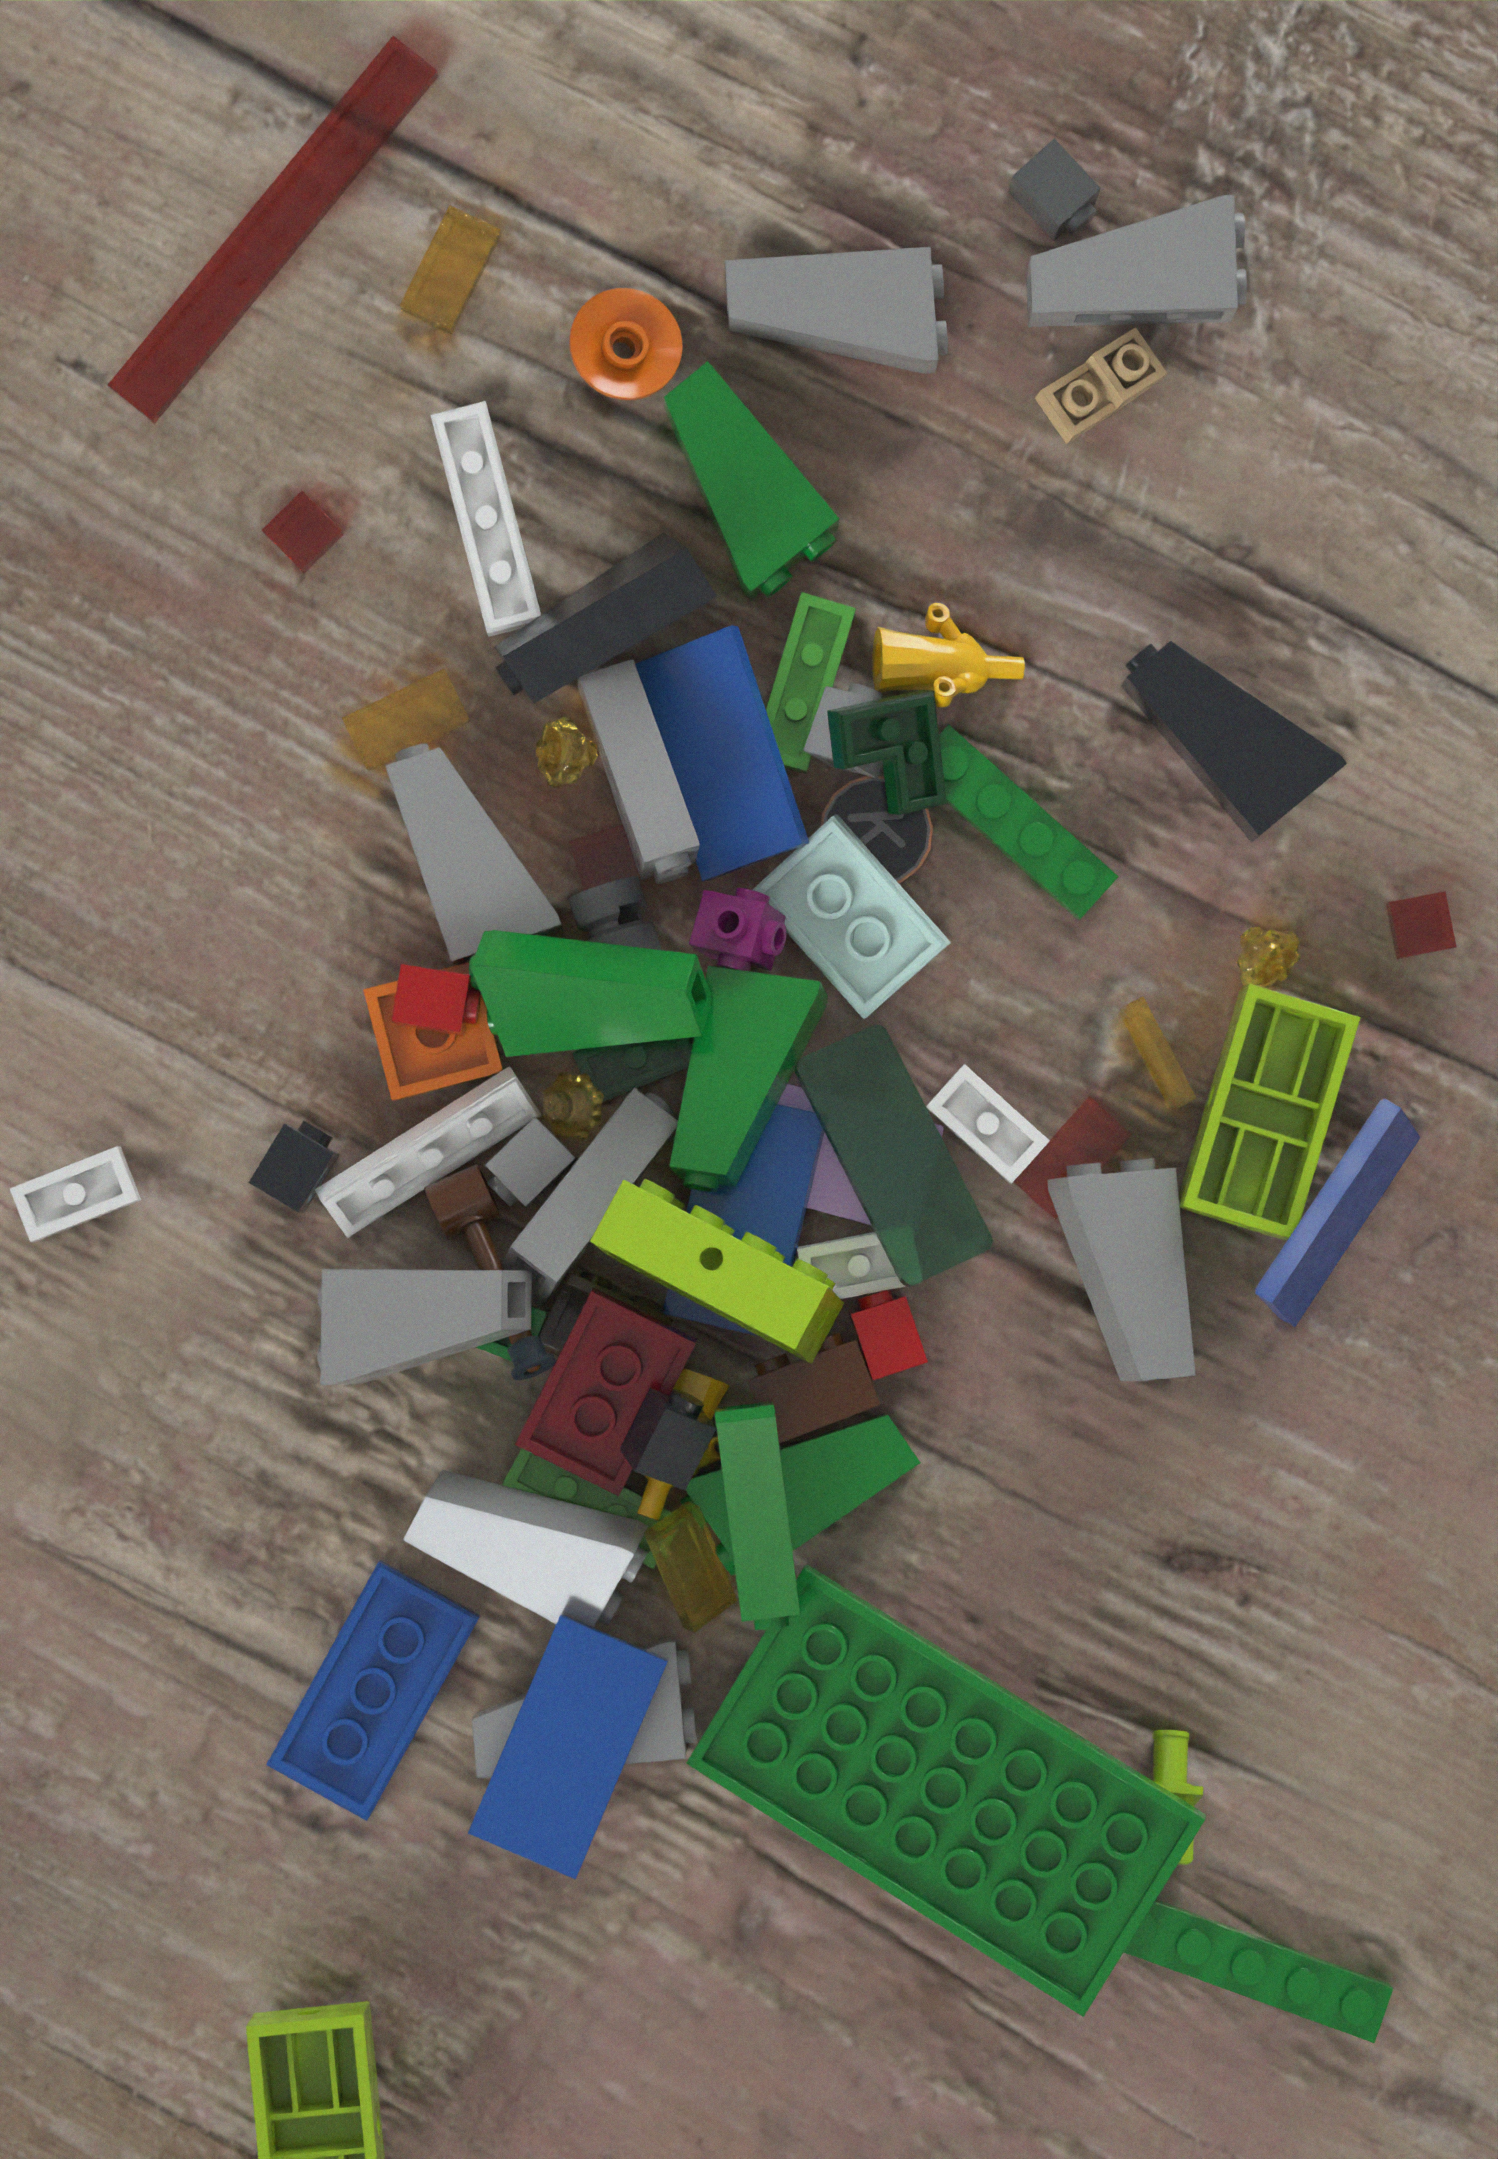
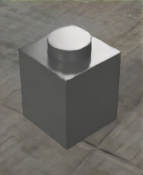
[1008,138,1101,241]

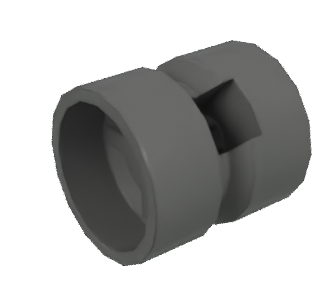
[568,876,662,950]

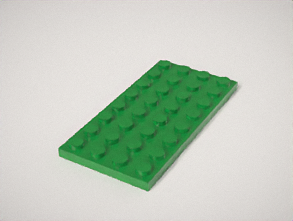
[686,1564,1206,2017]

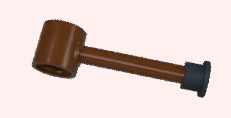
[424,1164,556,1381]

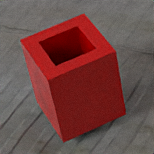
[391,964,481,1036]
[849,1290,928,1380]

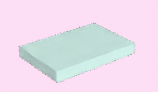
[752,814,951,1019]

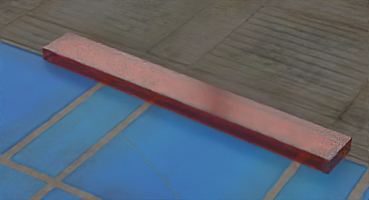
[108,36,438,424]

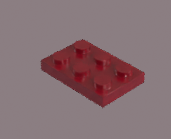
[515,1287,697,1496]

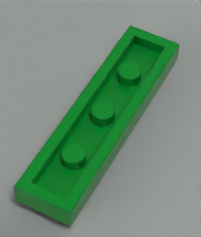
[939,724,1119,921]

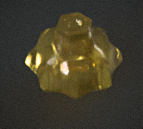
[536,716,598,788]
[1237,927,1302,989]
[541,1071,604,1141]

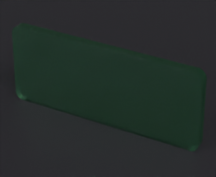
[794,1025,993,1287]

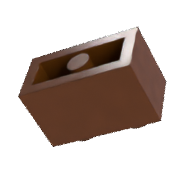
[747,1332,880,1443]

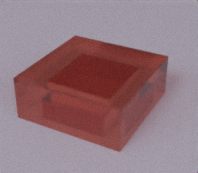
[262,491,344,574]
[1386,891,1457,960]

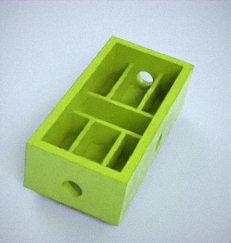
[1178,984,1361,1240]
[590,1179,844,1364]
[246,2001,385,2159]

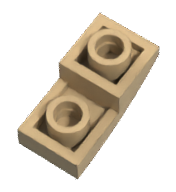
[1035,327,1168,444]

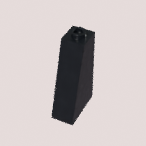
[494,532,717,703]
[1121,641,1347,842]

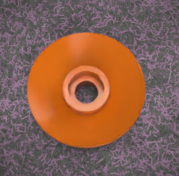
[569,288,683,400]

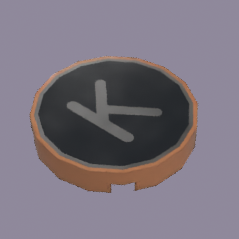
[820,776,933,885]

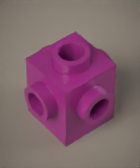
[689,888,786,971]

